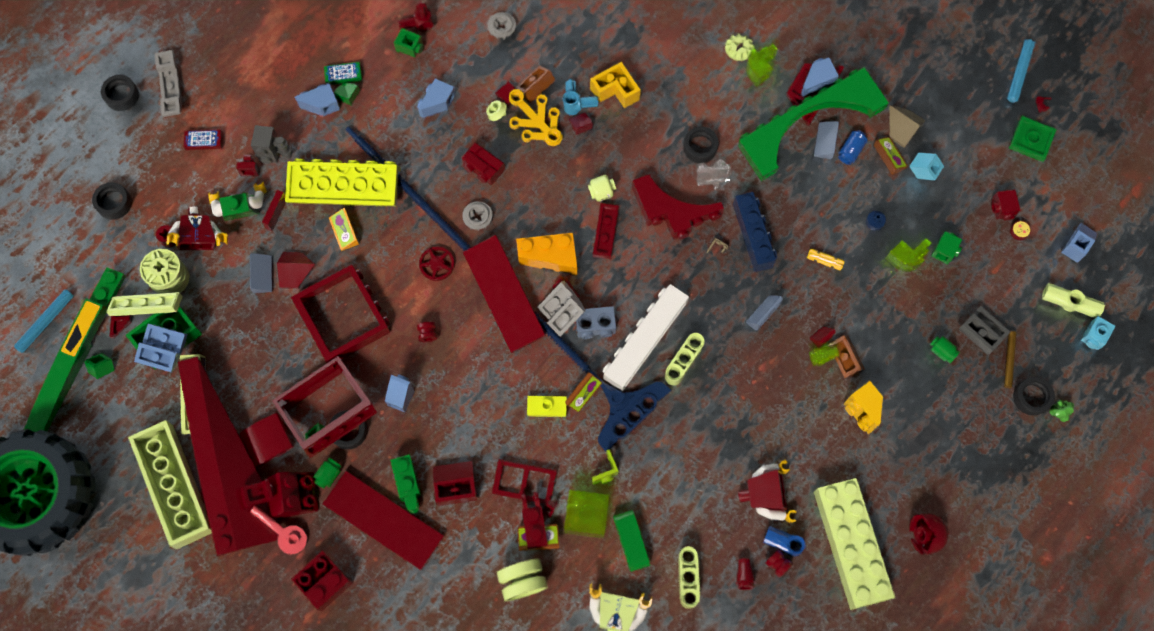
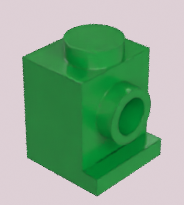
[394,28,424,58]

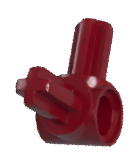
[398,1,434,31]

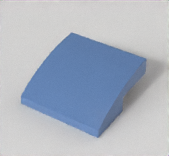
[134,324,188,372]

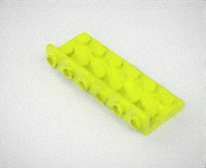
[285,159,401,207]

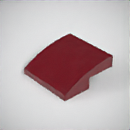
[240,413,294,467]

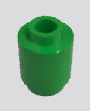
[930,336,960,364]
[313,458,342,489]

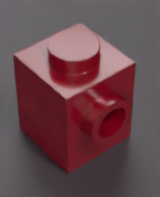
[991,190,1021,221]

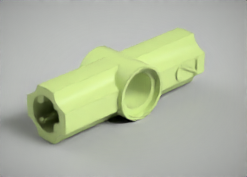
[1042,283,1105,318]

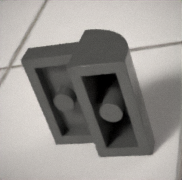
[959,306,1010,355]

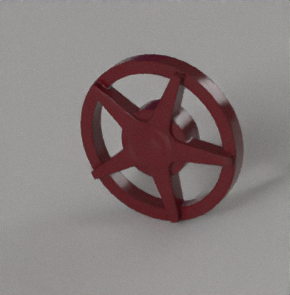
[419,247,454,281]

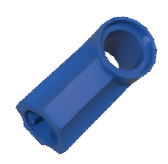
[763,526,805,557]

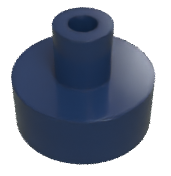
[866,211,886,231]

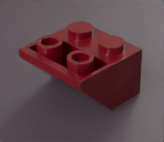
[433,461,478,506]
[266,472,318,518]
[291,551,353,612]

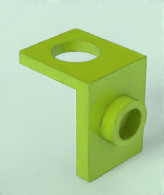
[592,450,619,485]

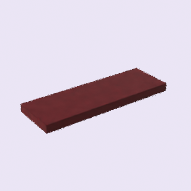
[463,235,546,353]
[323,471,444,571]

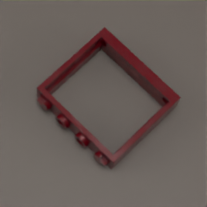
[291,264,391,363]
[272,356,378,459]

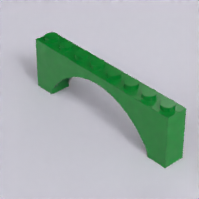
[738,67,889,182]

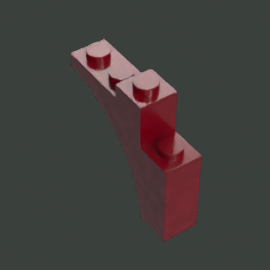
[632,174,724,240]

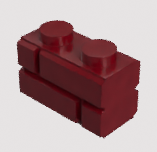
[462,143,505,185]

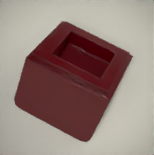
[569,112,593,135]
[810,327,836,348]

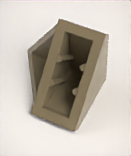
[889,105,925,148]

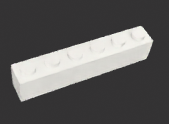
[603,284,689,392]

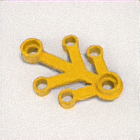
[509,89,562,146]

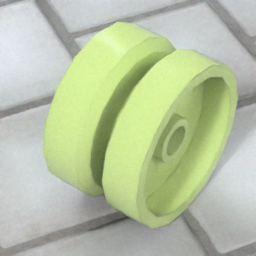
[497,559,548,601]

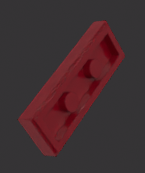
[593,203,619,259]

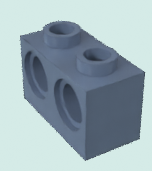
[576,306,616,339]

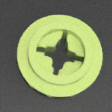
[725,34,754,61]

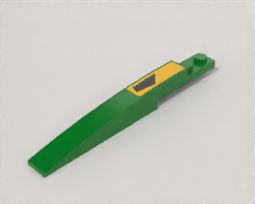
[23,267,126,432]

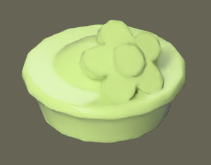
[487,100,507,121]

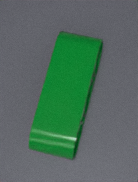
[613,510,650,572]

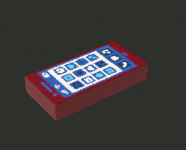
[183,130,223,150]

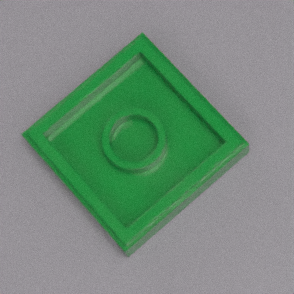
[1008,116,1057,162]

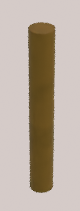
[1004,331,1016,388]

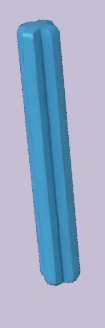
[1007,39,1035,103]
[14,289,74,353]

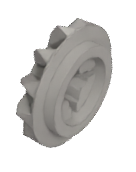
[487,12,516,39]
[463,202,493,231]

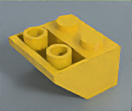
[844,381,883,434]

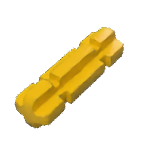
[807,249,844,270]

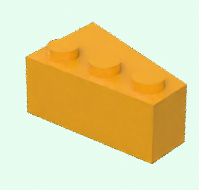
[516,233,577,276]

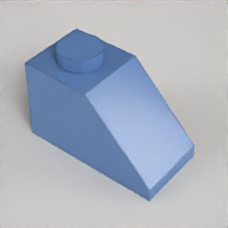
[801,57,838,97]

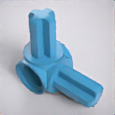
[563,79,598,115]

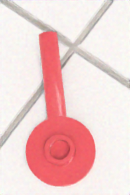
[250,505,307,554]

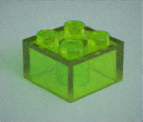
[564,490,609,538]

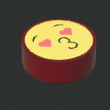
[1010,221,1031,240]

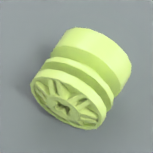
[140,249,190,294]

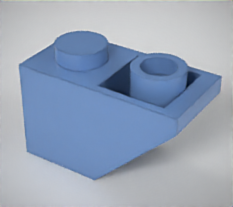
[417,79,456,118]
[295,84,340,116]
[1061,223,1097,263]
[385,375,415,412]

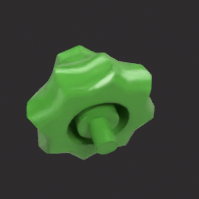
[1049,400,1074,422]

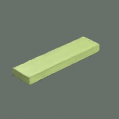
[107,292,183,316]

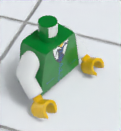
[208,182,267,221]

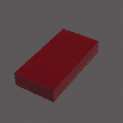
[262,190,286,231]

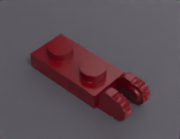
[521,492,548,549]

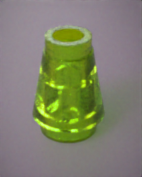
[809,346,839,367]

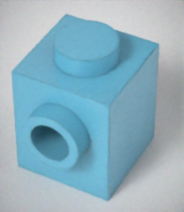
[909,153,944,180]
[1081,316,1115,350]

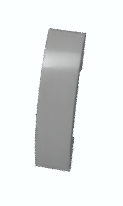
[155,50,182,117]

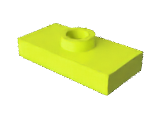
[527,396,567,417]

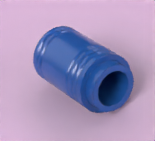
[838,131,868,165]

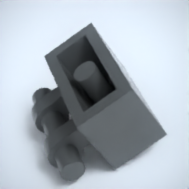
[251,125,292,164]

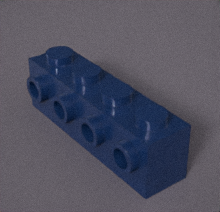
[733,192,777,272]

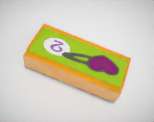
[329,208,359,251]

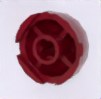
[909,513,949,555]

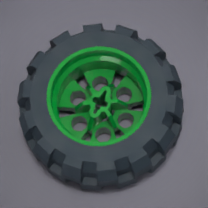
[0,429,96,556]

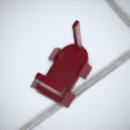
[1036,96,1051,113]
[542,500,558,518]

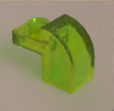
[746,44,778,87]
[885,238,932,272]

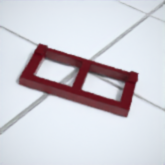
[492,459,557,504]

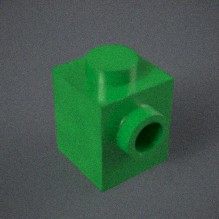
[931,231,962,264]

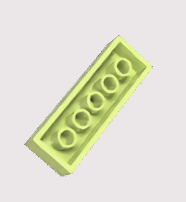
[128,420,212,549]
[814,478,895,610]

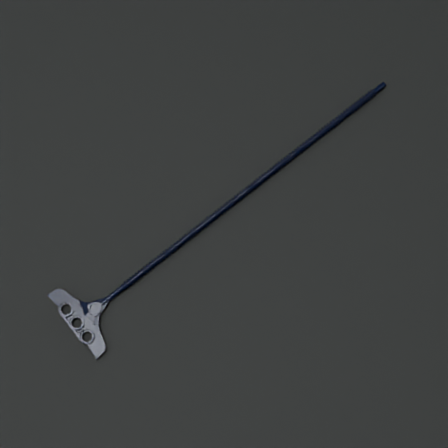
[346,126,672,452]

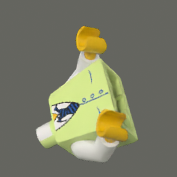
[589,583,653,631]

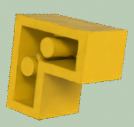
[590,62,641,108]

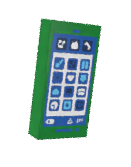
[324,62,362,85]

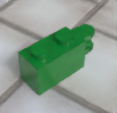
[390,454,422,513]

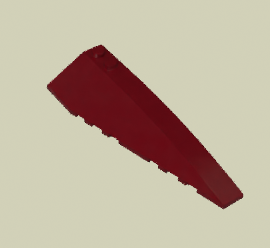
[178,357,279,556]

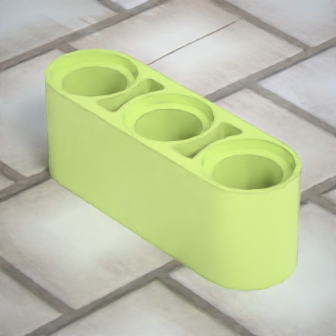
[665,333,704,386]
[678,547,700,609]

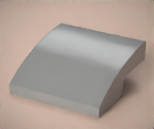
[537,281,585,337]

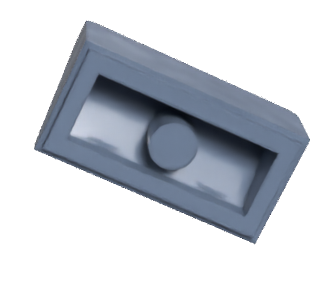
[814,121,839,160]
[250,253,272,293]
[746,295,783,331]

